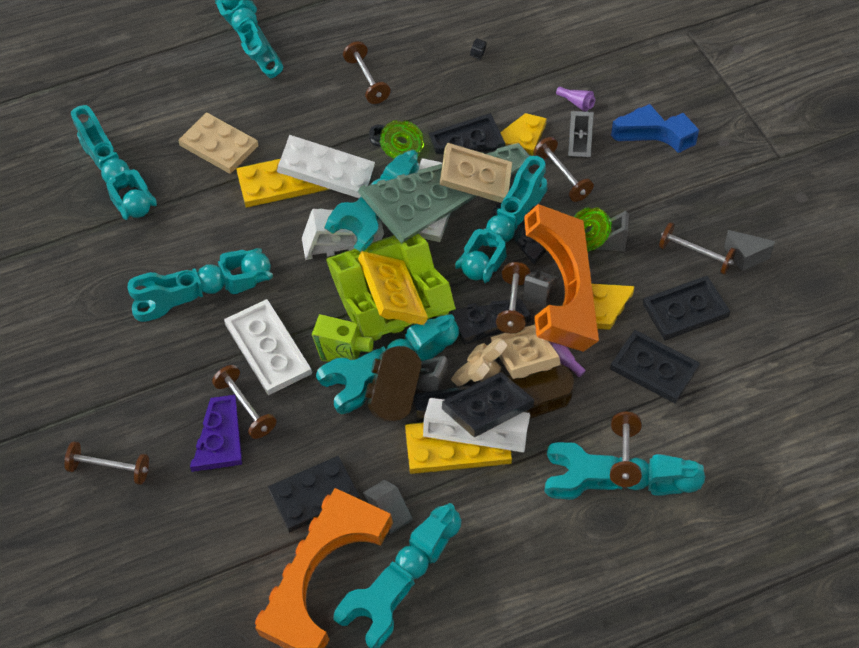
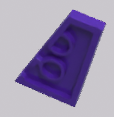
[190,395,242,472]

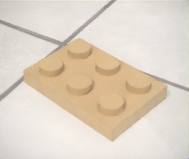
[178,112,258,174]
[440,143,512,203]
[490,324,561,379]

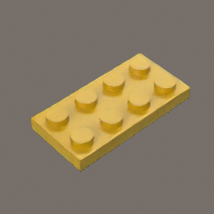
[236,159,329,208]
[358,251,428,325]
[405,423,512,474]

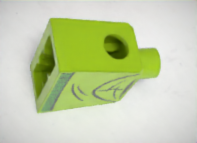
[312,314,374,361]

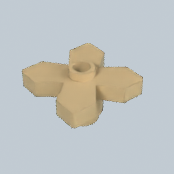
[451,338,508,386]

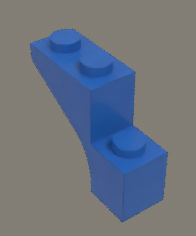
[611,104,699,153]

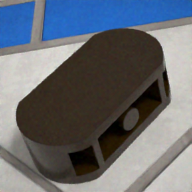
[365,346,422,421]
[508,364,574,419]

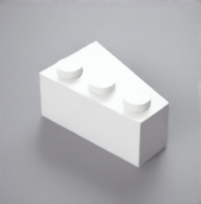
[302,209,384,260]

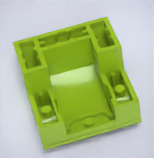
[326,234,456,341]

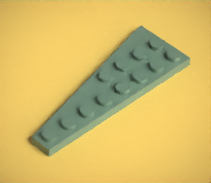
[358,143,530,244]

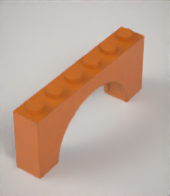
[524,204,599,352]
[255,488,393,648]

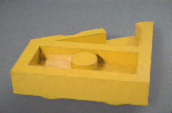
[500,113,547,156]
[592,284,634,330]

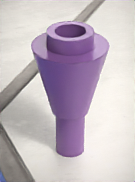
[556,87,595,112]
[549,342,586,377]

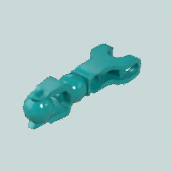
[215,0,283,79]
[71,105,157,220]
[324,150,419,252]
[455,156,548,283]
[127,248,273,322]
[316,314,459,414]
[544,442,706,500]
[334,503,462,648]

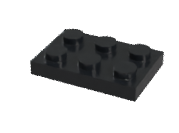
[642,276,730,341]
[610,330,700,404]
[442,372,534,438]
[268,456,360,533]

